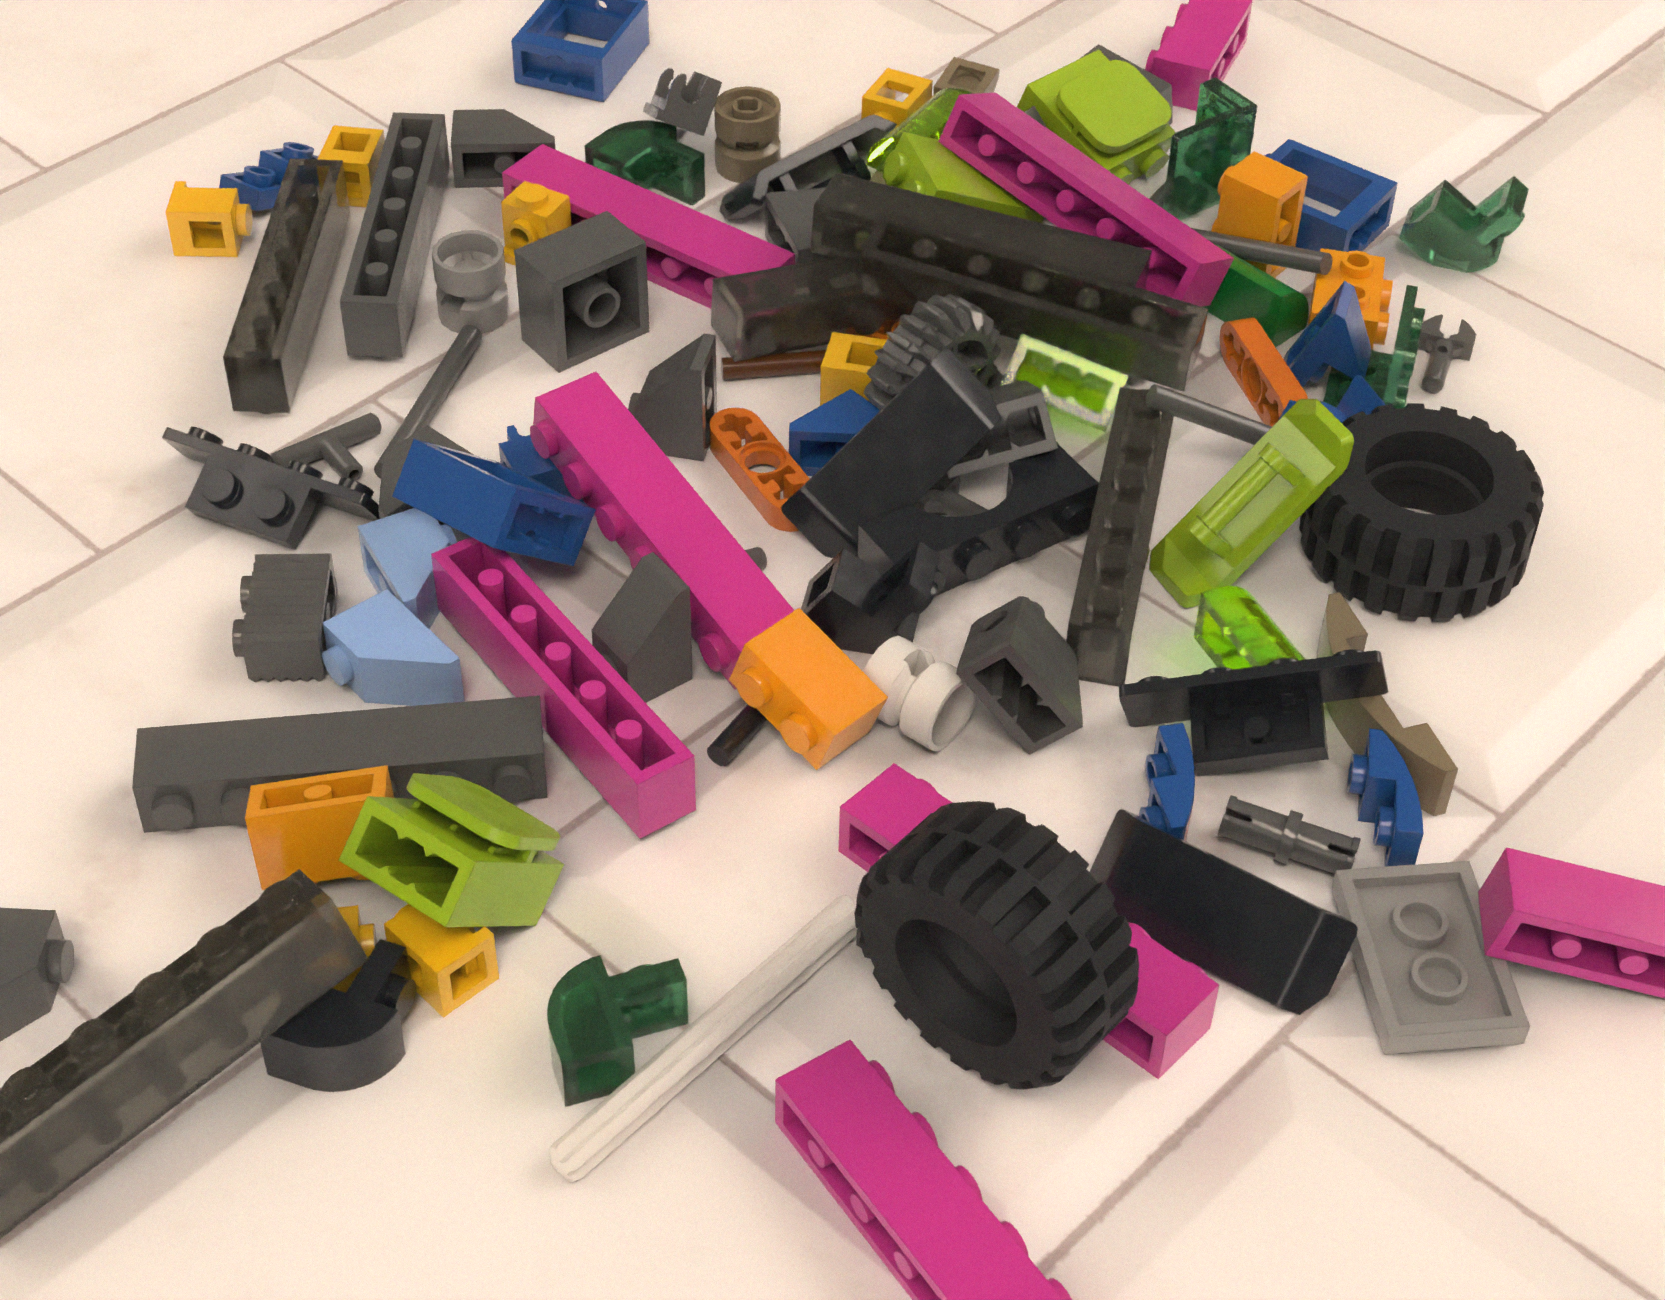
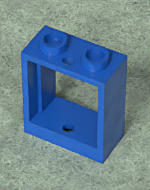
[511,0,649,102]
[1265,139,1398,252]
[392,439,596,566]

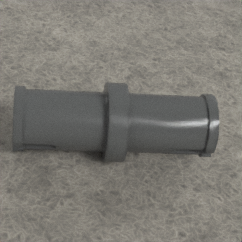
[1217,795,1361,874]

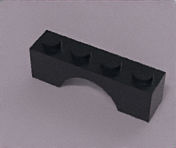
[858,443,1099,597]

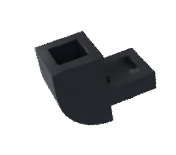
[801,542,940,654]
[257,939,416,1092]

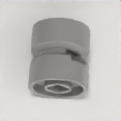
[432,230,509,334]

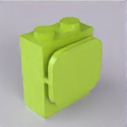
[1017,49,1177,185]
[882,132,1044,266]
[339,773,564,927]

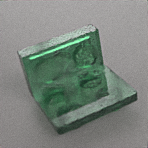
[1163,77,1258,221]
[1323,285,1425,409]

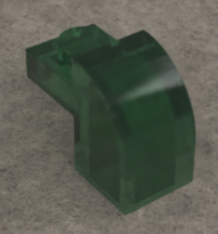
[584,120,705,206]
[1399,176,1529,273]
[547,955,688,1107]

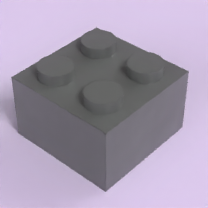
[514,211,649,373]

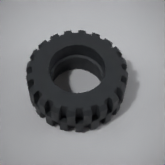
[1299,403,1544,622]
[855,801,1139,1090]

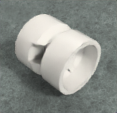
[863,635,978,751]

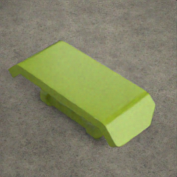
[1149,399,1354,608]

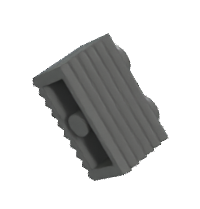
[232,553,337,683]

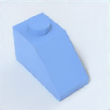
[358,508,457,629]
[322,589,465,706]

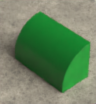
[1200,244,1309,347]

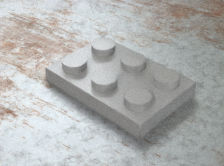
[1332,861,1530,1054]

